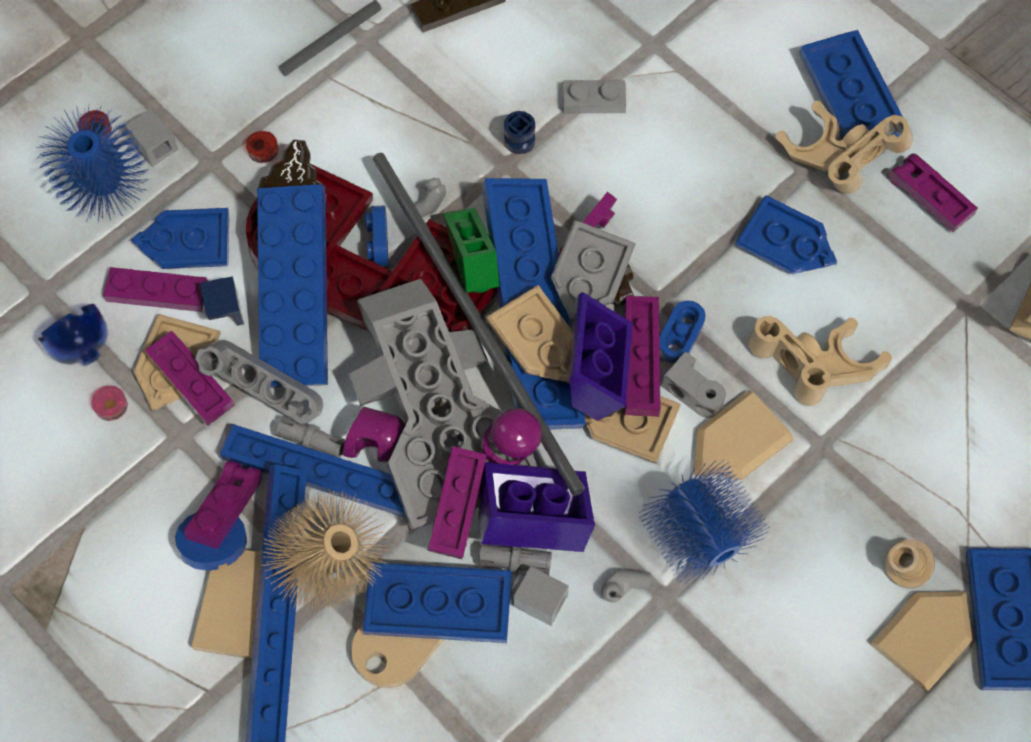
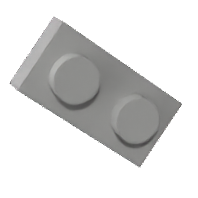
[563,80,626,113]

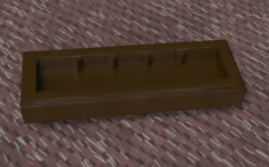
[411,0,506,32]

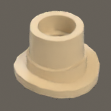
[885,539,935,589]

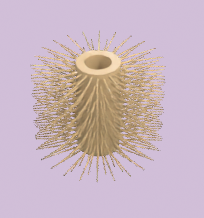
[260,490,390,612]

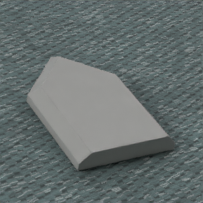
[551,220,636,320]

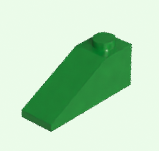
[443,208,500,293]

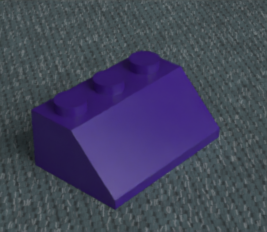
[569,292,633,421]
[478,462,595,552]

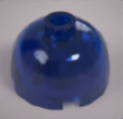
[37,304,108,366]

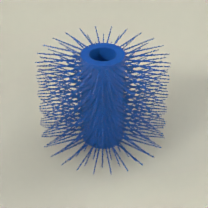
[36,104,150,222]
[639,460,770,584]

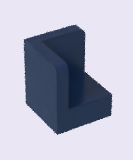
[200,276,244,326]

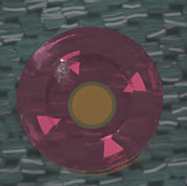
[91,386,128,421]

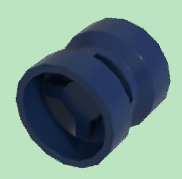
[504,111,536,154]

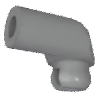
[414,178,446,218]

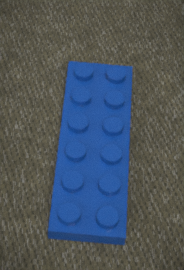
[257,184,328,388]

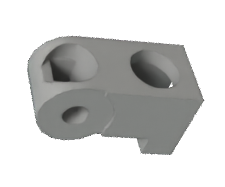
[662,352,726,418]

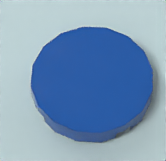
[175,513,247,571]

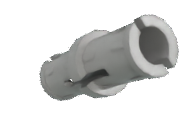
[275,416,346,458]
[479,544,552,575]

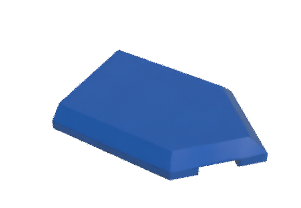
[735,195,837,274]
[131,207,230,269]

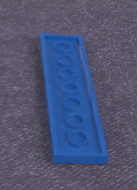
[481,178,586,430]

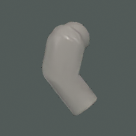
[601,570,651,603]

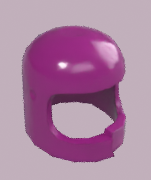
[343,407,406,463]
[481,408,542,465]

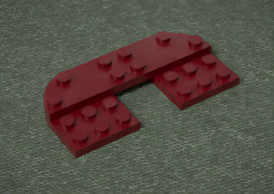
[246,163,497,333]

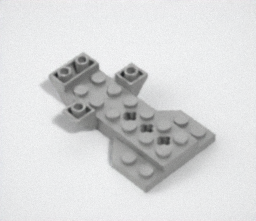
[349,279,538,530]

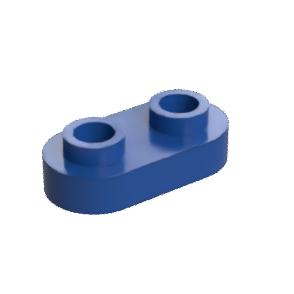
[366,205,389,266]
[659,300,706,363]

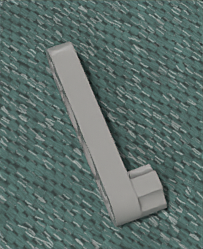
[195,340,323,423]

